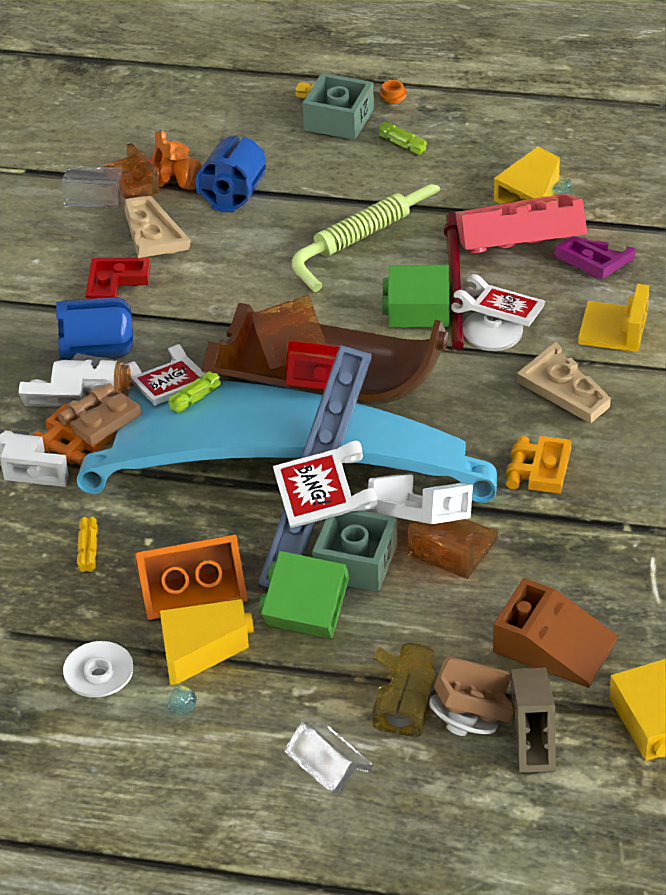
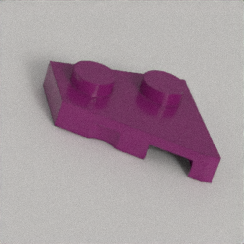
[554,236,636,279]

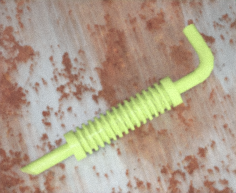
[292,184,441,292]

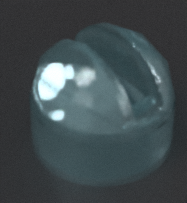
[552,179,574,195]
[167,683,197,714]

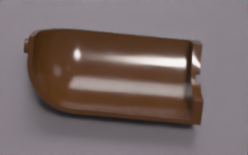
[201,303,448,405]

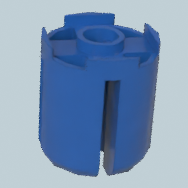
[195,136,266,212]
[56,297,133,360]

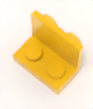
[578,284,650,352]

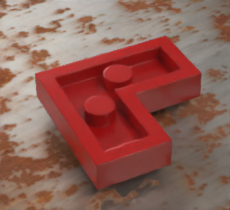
[85,257,151,299]

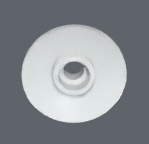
[463,312,523,351]
[63,641,133,697]
[429,694,498,736]

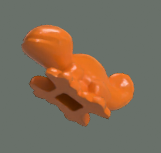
[146,130,202,191]

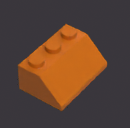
[134,534,248,620]

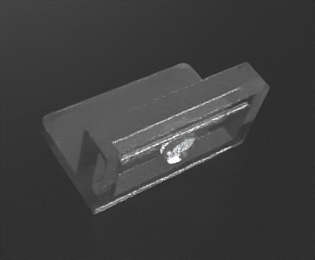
[61,166,123,208]
[284,721,373,794]

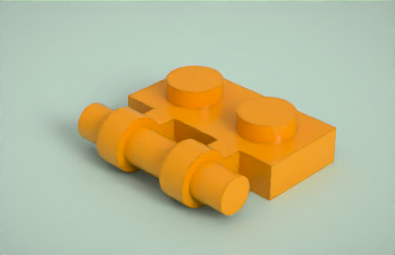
[505,436,572,494]

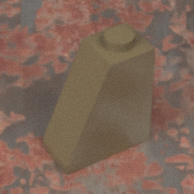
[511,667,556,773]

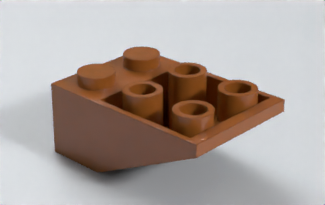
[493,578,618,688]

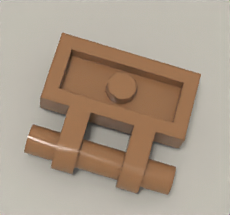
[58,383,142,446]

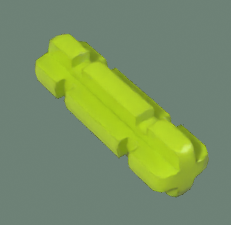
[379,122,427,155]
[168,371,221,413]

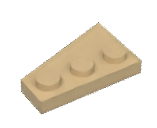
[124,195,191,258]
[517,342,611,424]

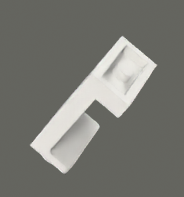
[367,473,473,524]

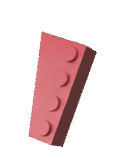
[455,193,587,253]

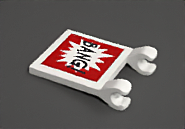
[451,274,545,327]
[123,344,204,406]
[273,441,377,528]

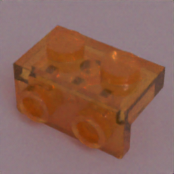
[103,143,160,199]

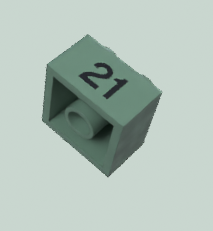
[302,73,374,140]
[312,510,398,593]

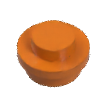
[379,80,406,104]

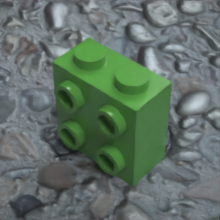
[382,265,449,328]
[259,551,349,640]

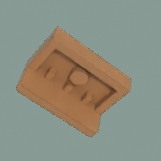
[434,656,515,723]

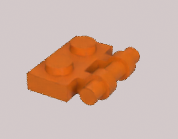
[33,403,115,466]

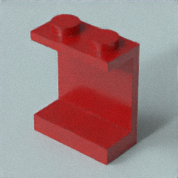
[285,340,351,389]

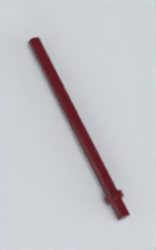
[444,212,464,350]

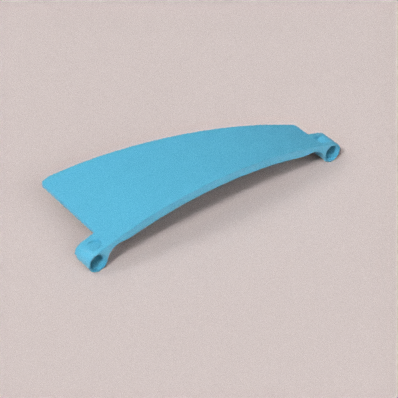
[77,381,497,503]

